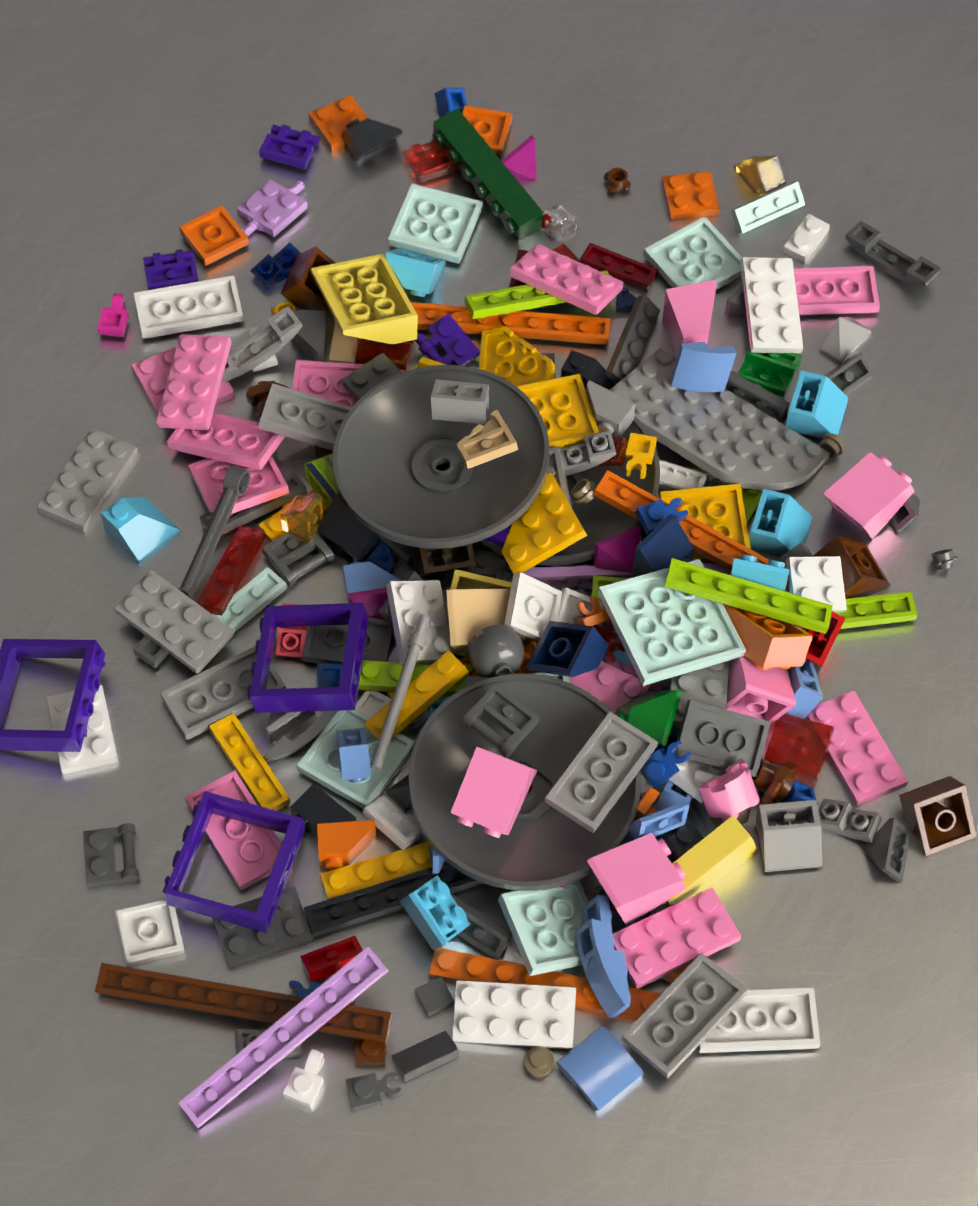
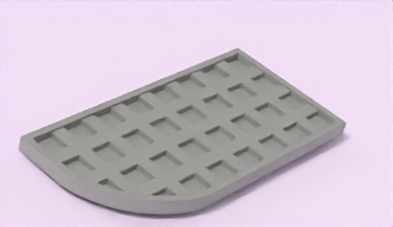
[610,348,831,491]

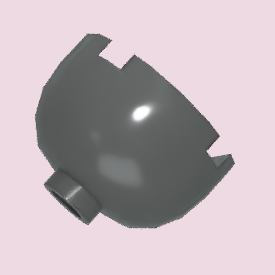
[467,624,524,678]

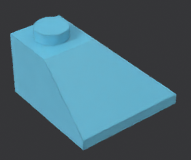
[385,248,446,297]
[101,497,181,563]

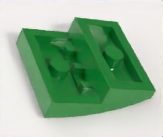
[738,347,802,398]

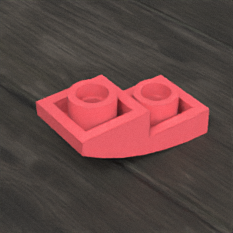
[276,603,309,658]

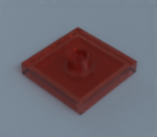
[764,714,834,781]

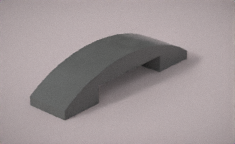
[845,221,942,286]
[263,682,340,763]

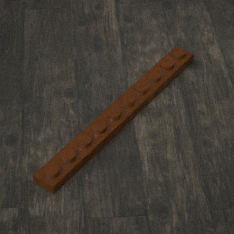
[95,963,393,1044]

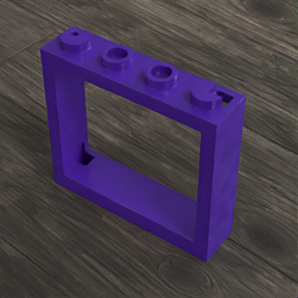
[247,603,369,713]
[0,639,106,752]
[162,791,305,933]

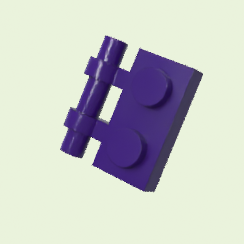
[259,125,320,170]
[143,249,199,290]
[415,313,480,366]

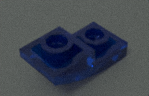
[250,242,301,288]

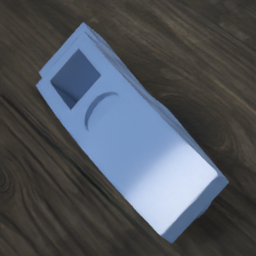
[576,894,631,1018]

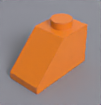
[317,820,376,870]

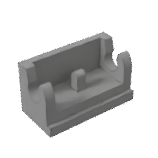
[431,380,489,424]

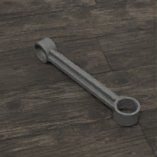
[177,465,251,603]

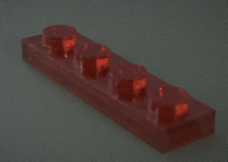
[196,526,266,616]

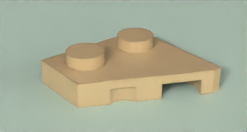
[456,410,518,469]

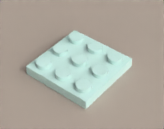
[388,184,483,264]
[643,216,742,290]
[297,709,415,809]
[498,880,589,976]

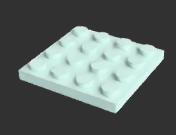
[598,559,746,686]

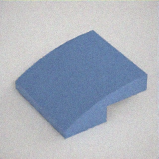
[669,341,736,392]
[621,801,690,845]
[556,1026,644,1111]

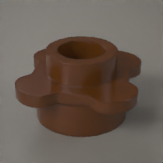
[604,168,631,192]

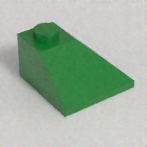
[614,690,682,746]

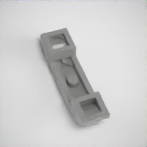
[221,306,303,383]

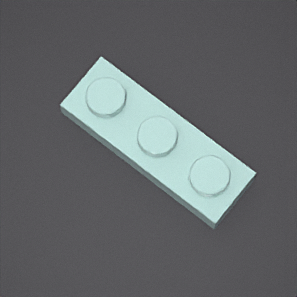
[731,181,805,233]
[212,567,287,633]

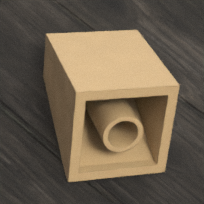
[446,589,527,653]

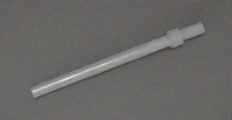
[370,615,430,771]

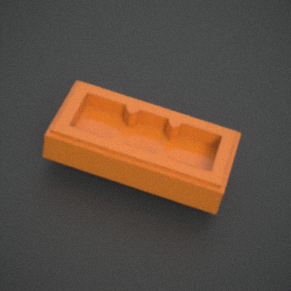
[634,787,660,821]

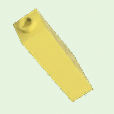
[662,815,758,906]

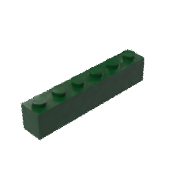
[432,108,544,241]

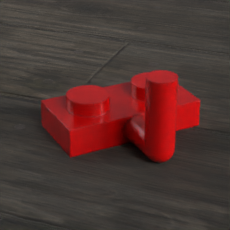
[300,935,363,1004]

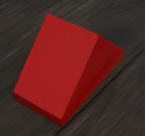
[805,611,845,667]

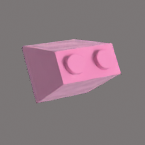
[662,280,717,358]
[823,452,914,540]
[726,656,796,724]
[451,747,537,838]
[587,833,686,926]

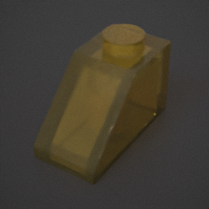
[733,156,787,194]
[280,493,323,544]

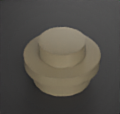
[819,433,844,458]
[571,479,597,504]
[524,1046,554,1077]

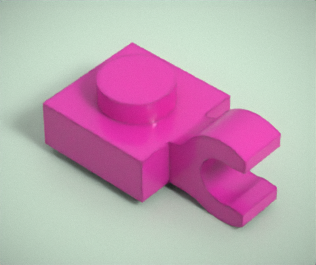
[97,293,129,337]

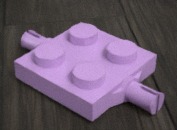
[237,179,308,237]

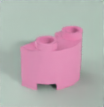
[698,759,760,822]

